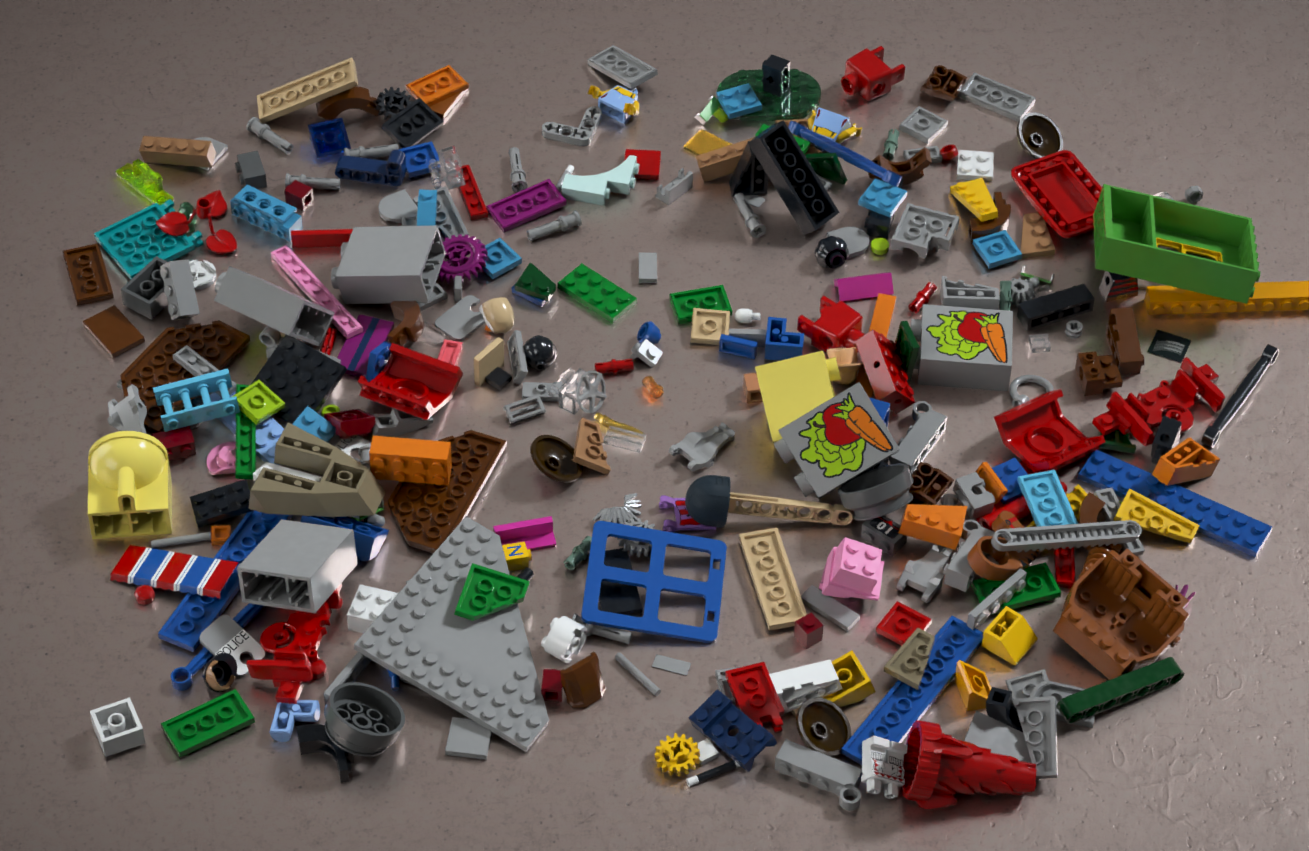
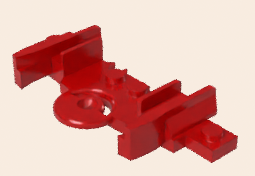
[1092,357,1225,446]
[246,584,343,704]

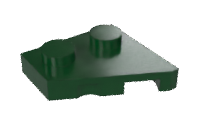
[805,153,848,185]
[515,263,556,302]
[1098,414,1136,454]

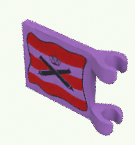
[659,495,716,532]

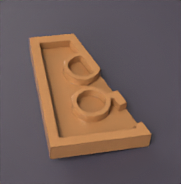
[1021,212,1056,259]
[572,418,611,475]

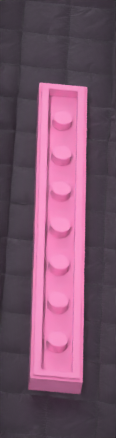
[271,245,363,339]

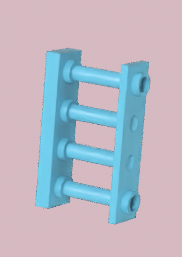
[153,368,240,432]

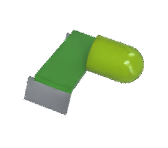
[694,96,728,125]

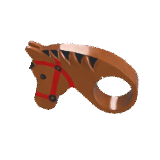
[967,511,1044,581]

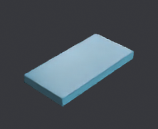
[1017,470,1078,527]

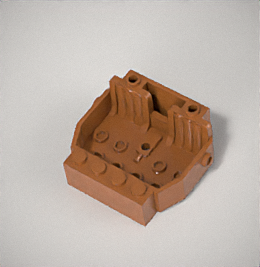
[1053,549,1189,680]

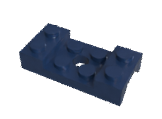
[689,689,777,772]

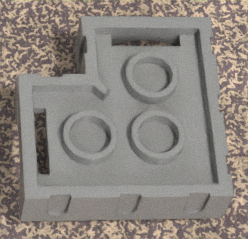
[890,203,959,258]

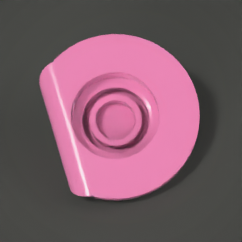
[207,442,235,475]

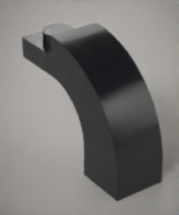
[986,687,1023,732]
[296,724,354,783]

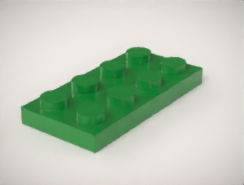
[557,263,637,323]
[971,562,1061,615]
[161,689,255,757]

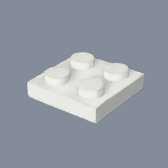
[957,150,994,182]

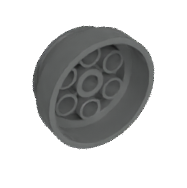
[838,463,914,521]
[324,682,405,757]

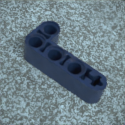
[335,150,406,186]

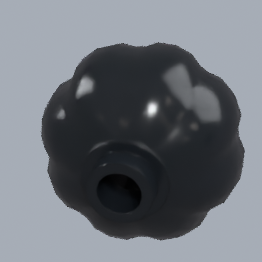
[815,236,849,269]
[523,335,557,370]

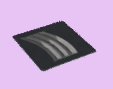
[1148,330,1191,362]

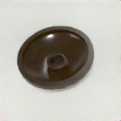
[1017,112,1063,159]
[530,435,583,483]
[796,698,851,757]

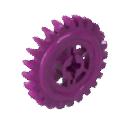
[437,234,488,284]

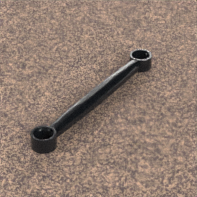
[1201,344,1279,448]

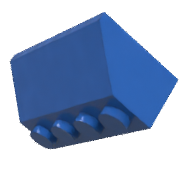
[300,516,389,561]

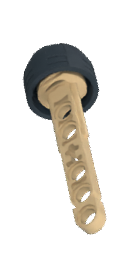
[685,475,853,528]

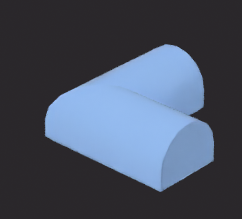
[269,700,320,742]

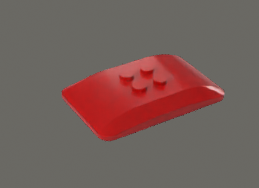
[1011,150,1102,238]

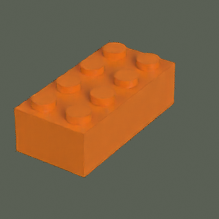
[369,435,452,485]

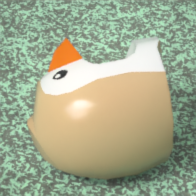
[479,297,515,334]

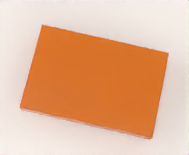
[406,65,469,107]

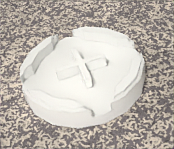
[189,260,216,290]

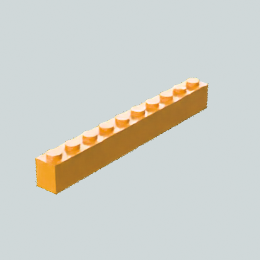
[1145,281,1309,315]

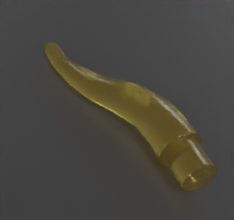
[594,412,644,436]

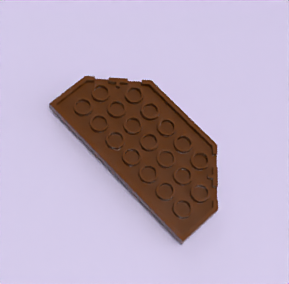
[120,320,250,433]
[388,430,507,553]

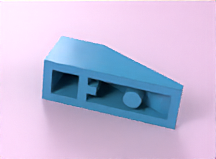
[417,189,437,226]

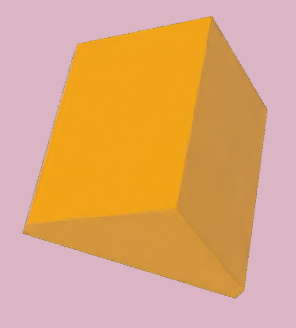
[954,660,991,712]

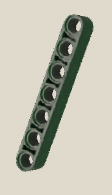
[1056,657,1184,724]

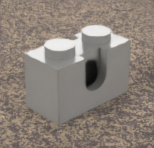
[953,472,995,520]

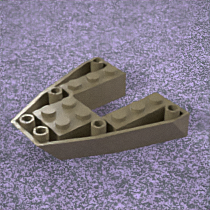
[249,422,386,517]

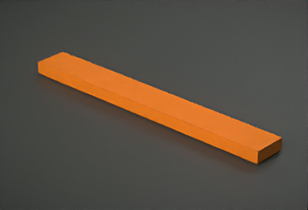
[856,293,897,398]

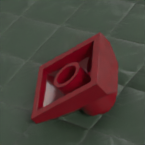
[324,409,376,439]

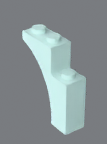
[562,155,640,205]

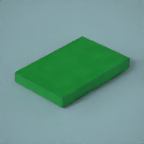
[669,285,732,324]

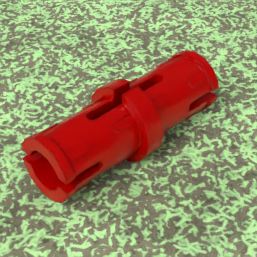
[908,282,937,314]
[595,358,634,374]

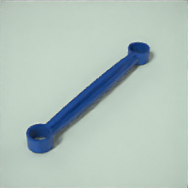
[788,120,902,187]
[171,603,264,691]

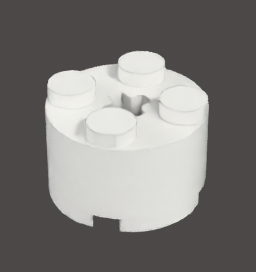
[541,616,587,663]

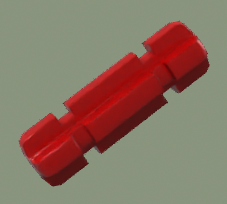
[320,327,337,355]

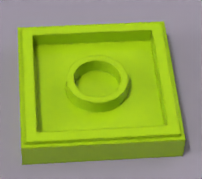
[232,380,285,425]

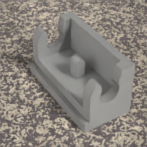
[655,168,693,205]

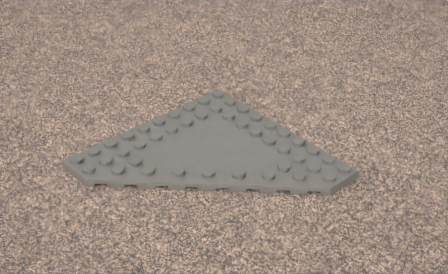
[354,516,549,752]

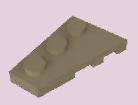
[884,628,935,690]

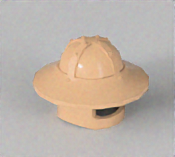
[826,347,864,385]

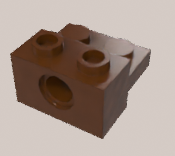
[1075,351,1123,396]

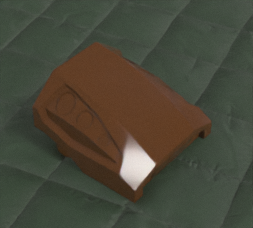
[920,65,968,101]
[909,462,954,505]
[560,651,606,708]

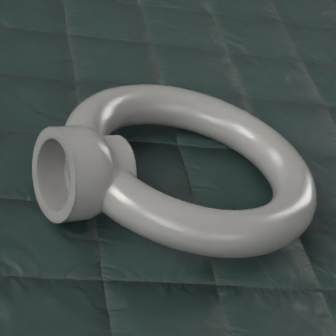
[1009,375,1054,407]

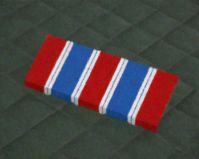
[110,545,238,599]

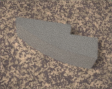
[372,408,433,437]

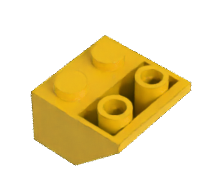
[981,606,1038,666]

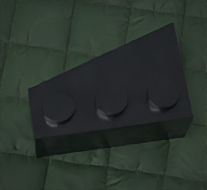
[729,141,768,197]

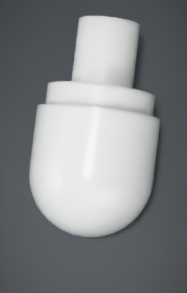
[735,309,761,324]

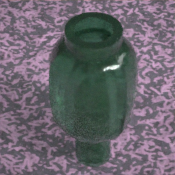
[178,202,197,233]

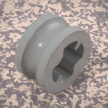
[1065,320,1083,339]

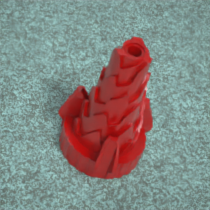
[901,720,1036,810]

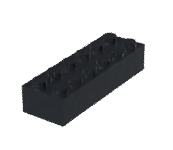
[748,120,840,235]

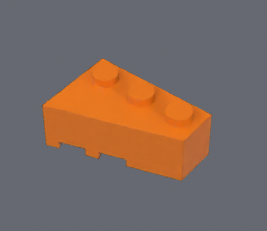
[1152,437,1220,486]
[898,504,967,550]

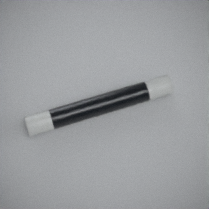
[686,760,741,787]

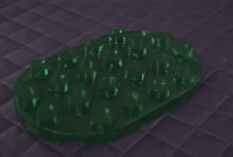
[717,69,821,121]

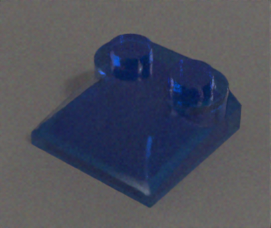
[308,118,351,158]

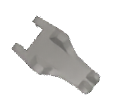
[107,384,147,433]
[669,422,735,471]
[896,544,953,603]

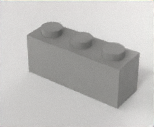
[160,259,200,320]

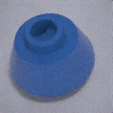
[637,321,661,345]

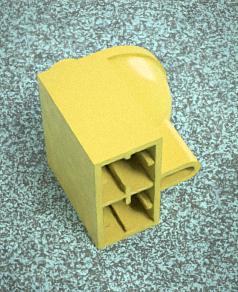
[755,350,841,443]
[88,431,172,539]

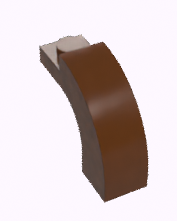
[316,86,380,122]
[868,147,932,185]
[968,192,1011,244]
[387,301,424,346]
[1076,492,1123,554]

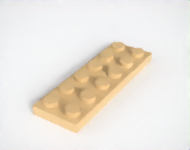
[257,58,358,123]
[739,528,807,631]

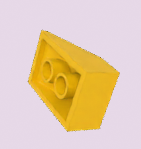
[822,650,876,707]

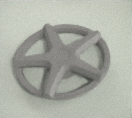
[576,370,607,413]

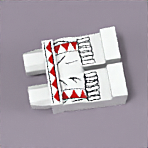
[861,736,908,799]

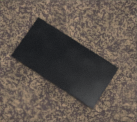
[588,548,643,615]

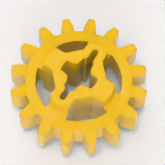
[654,733,700,777]

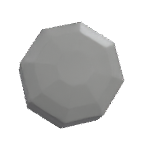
[1185,186,1203,203]

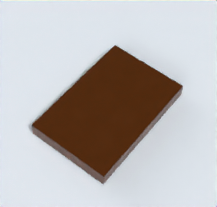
[83,305,145,358]

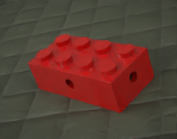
[855,330,915,414]

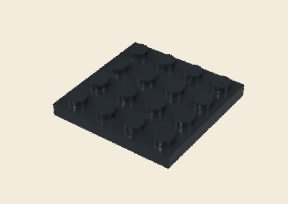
[250,334,347,424]

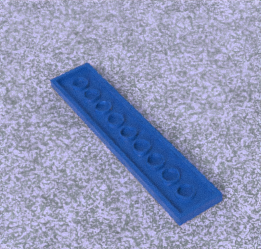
[1078,450,1272,558]
[158,510,293,652]
[841,616,983,765]

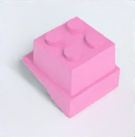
[822,537,884,601]

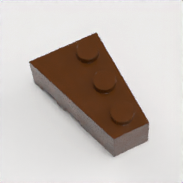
[1106,307,1144,375]

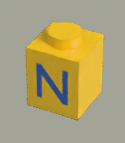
[502,541,532,572]

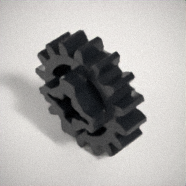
[375,87,413,120]

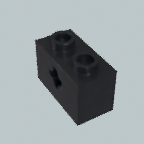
[762,54,790,97]

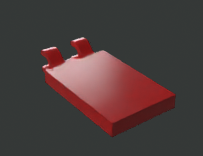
[725,662,784,733]

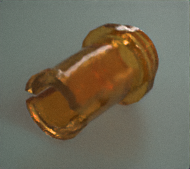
[642,376,664,399]

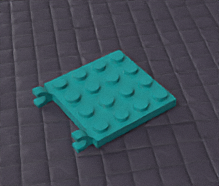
[94,199,204,280]

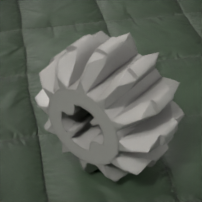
[1008,278,1034,308]

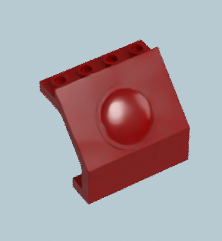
[358,343,463,420]
[994,389,1105,473]

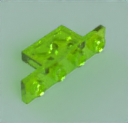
[115,159,174,205]

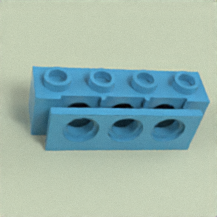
[230,185,303,242]

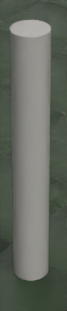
[151,532,211,548]
[615,653,661,696]

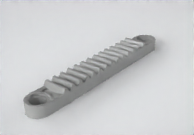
[991,520,1142,552]

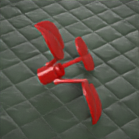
[156,190,237,254]

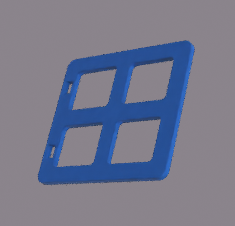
[581,521,727,644]

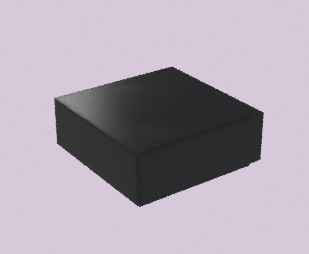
[485,367,512,390]

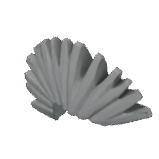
[593,493,641,524]

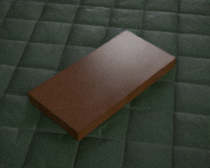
[62,243,114,306]

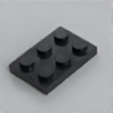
[381,98,444,148]
[190,479,254,528]

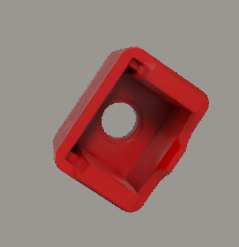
[841,46,905,101]
[797,296,865,354]

